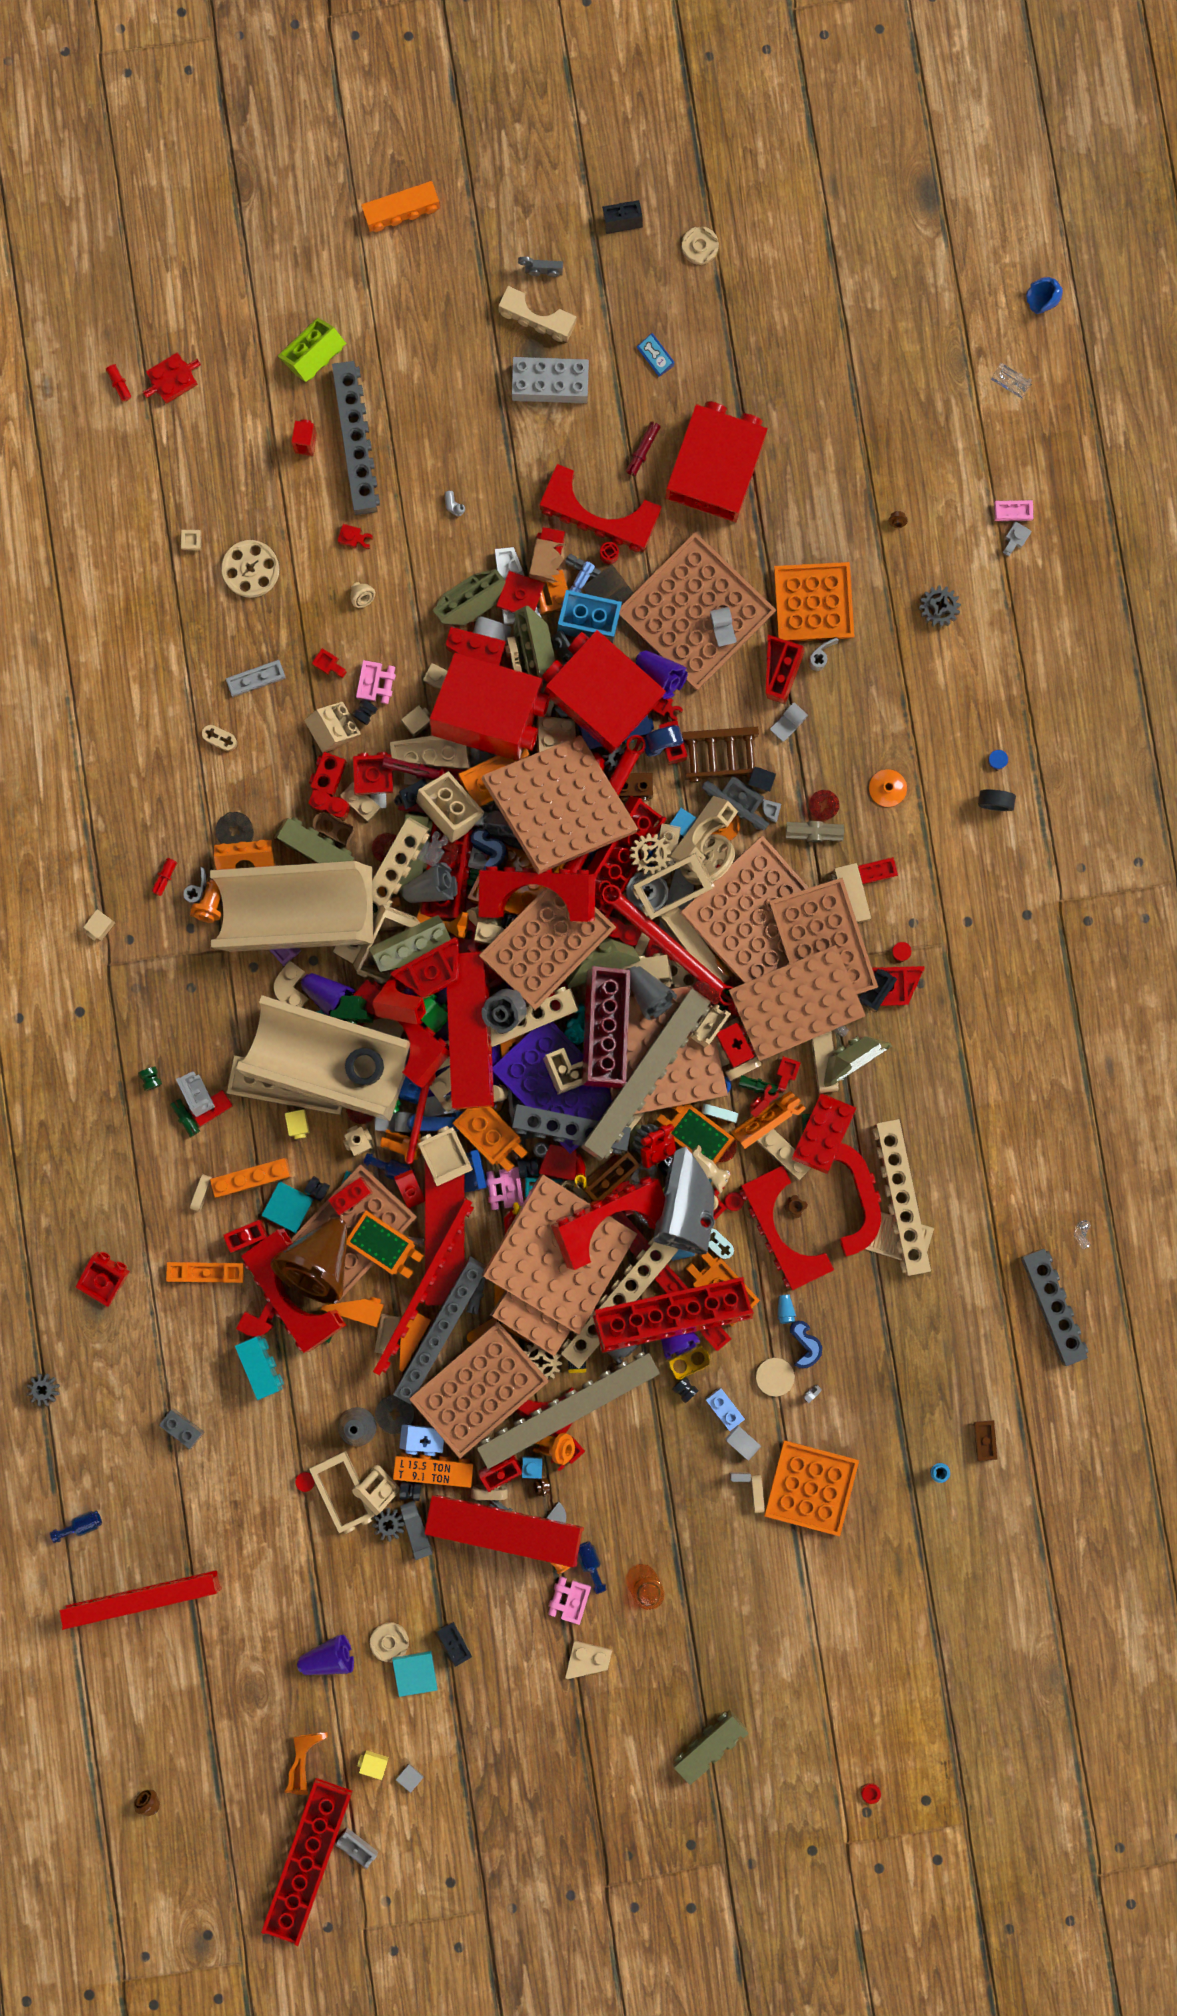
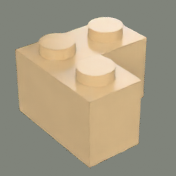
[543,1048,583,1095]

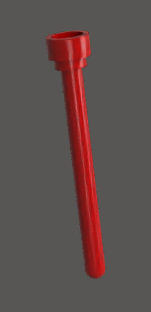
[406,1074,436,1164]

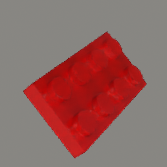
[792,1093,856,1174]

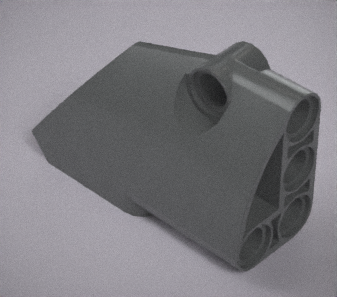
[653,1147,715,1255]

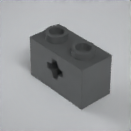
[159,1408,205,1449]

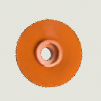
[869,769,907,807]

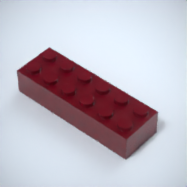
[582,966,630,1089]

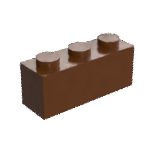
[581,1151,641,1201]

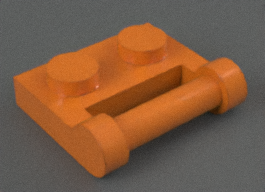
[535,569,568,615]

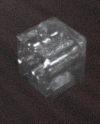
[630,1160,659,1185]

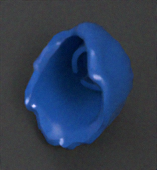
[1026,277,1063,314]

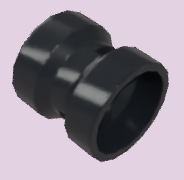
[352,699,378,725]
[517,1157,539,1179]
[304,1176,330,1202]
[672,1376,699,1403]
[400,1481,421,1501]

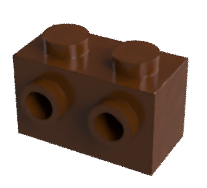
[618,773,653,802]

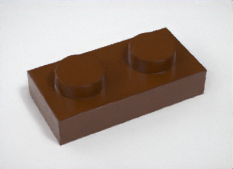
[974,1420,998,1461]

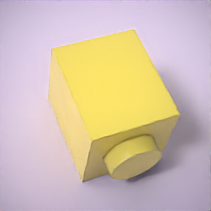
[285,1110,310,1139]
[357,1750,389,1780]

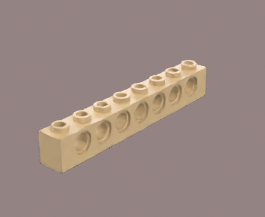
[333,817,430,963]
[438,987,580,1070]
[873,1119,931,1276]
[561,1237,679,1369]

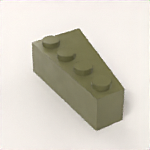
[399,812,433,891]
[273,817,354,863]
[368,915,451,972]
[673,1710,748,1785]

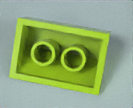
[278,318,347,382]

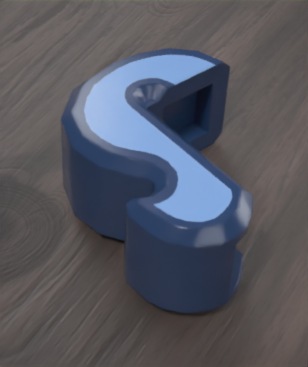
[642,725,684,757]
[471,829,508,870]
[790,1320,823,1368]

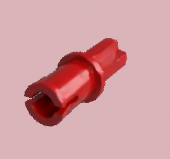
[106,364,131,401]
[152,858,178,896]

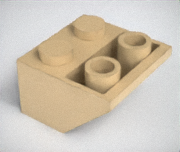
[304,702,361,753]

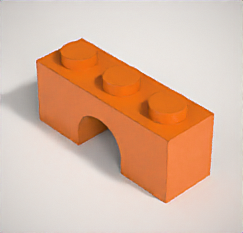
[214,840,275,870]

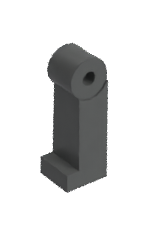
[400,1501,433,1560]

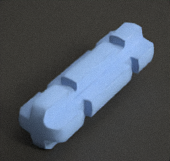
[570,561,595,593]

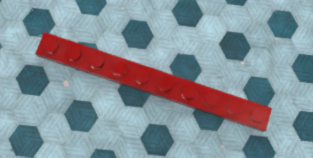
[601,1197,731,1352]
[373,1198,474,1376]

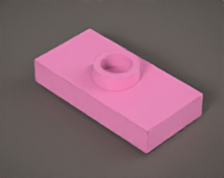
[994,500,1033,521]

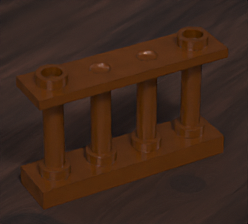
[682,726,762,783]

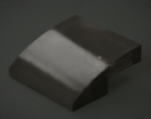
[582,565,634,606]

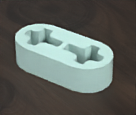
[701,1104,739,1123]
[708,1229,734,1259]

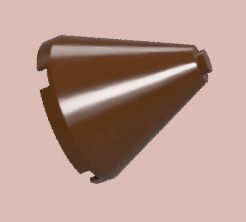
[271,1218,348,1304]

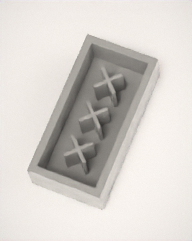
[512,357,589,403]

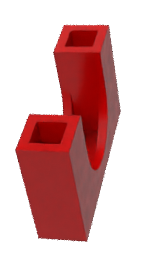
[373,968,426,1025]

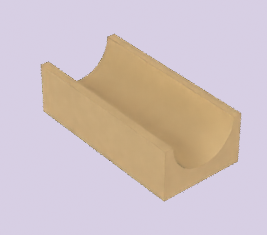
[210,861,373,952]
[236,996,410,1121]

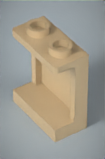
[418,1125,473,1186]

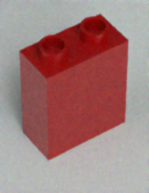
[665,401,768,523]
[542,630,666,754]
[430,653,550,761]

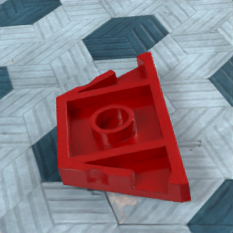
[391,937,459,999]
[872,966,925,1006]

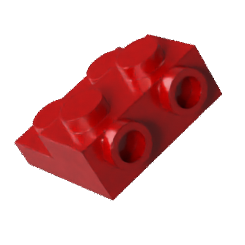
[353,752,393,795]
[76,1251,130,1307]

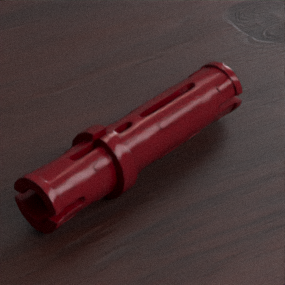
[625,421,661,477]
[381,755,440,780]

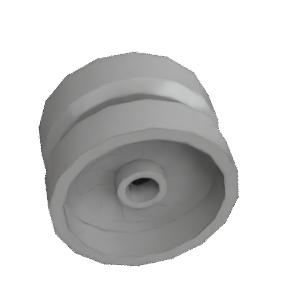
[626,871,668,913]

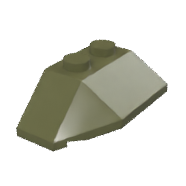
[433,569,506,625]
[513,606,555,681]
[565,937,640,989]
[824,1036,892,1087]

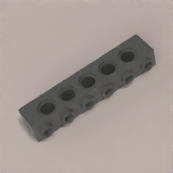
[511,1104,631,1154]
[1020,1249,1088,1366]

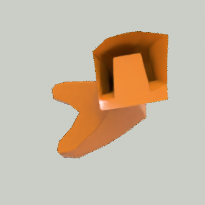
[417,908,469,938]
[284,1732,328,1795]

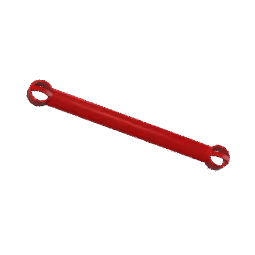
[564,735,646,873]
[601,885,734,1006]

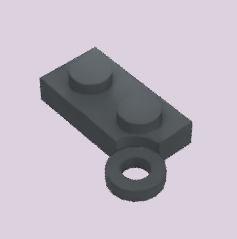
[518,257,563,277]

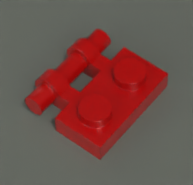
[641,1124,676,1168]

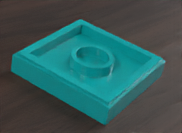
[262,1181,314,1233]
[393,1651,438,1697]

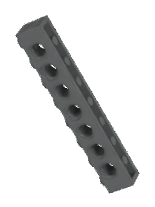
[332,361,380,515]
[393,1256,487,1404]

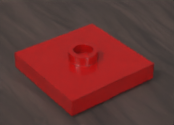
[496,571,545,613]

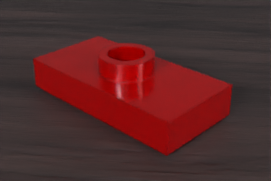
[858,857,898,885]
[190,1090,233,1127]
[394,1170,425,1208]

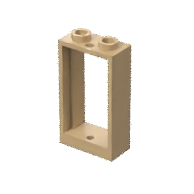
[633,852,715,919]
[353,904,420,984]
[309,1451,375,1534]

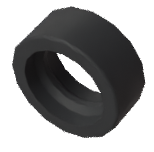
[978,789,1016,812]
[345,1048,384,1085]

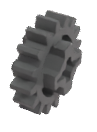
[919,585,961,628]

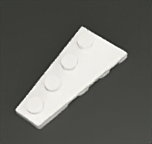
[495,547,541,625]

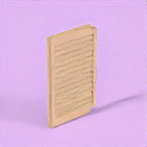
[866,1212,934,1261]

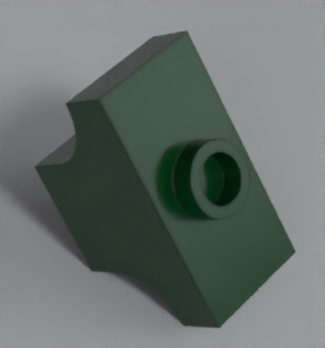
[330,996,374,1025]

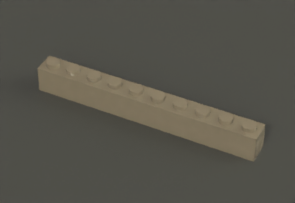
[581,988,711,1161]
[477,1351,660,1469]

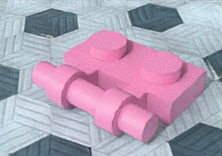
[356,660,396,704]
[486,1167,524,1210]
[548,1576,591,1625]

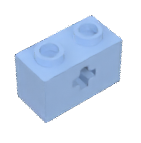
[705,1387,745,1431]
[399,1425,444,1456]

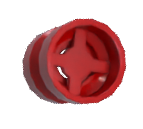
[600,542,619,565]

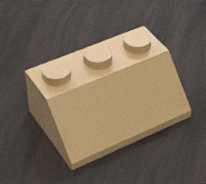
[416,771,484,843]

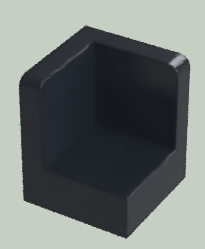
[747,767,776,792]

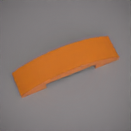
[166,1262,244,1283]

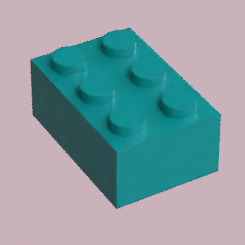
[235,1336,284,1400]

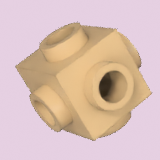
[343,1125,373,1157]

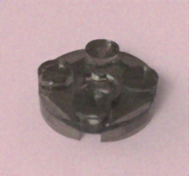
[215,812,254,844]
[375,1395,414,1434]

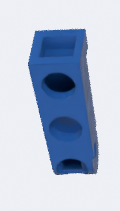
[407,1111,464,1131]

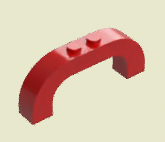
[834,1143,881,1257]

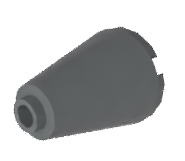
[402,862,457,903]
[629,966,677,1020]
[338,1407,377,1446]

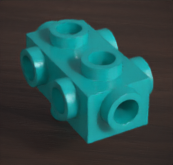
[564,1003,586,1046]

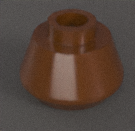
[134,1789,160,1816]

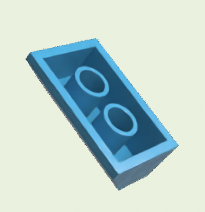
[557,590,622,643]

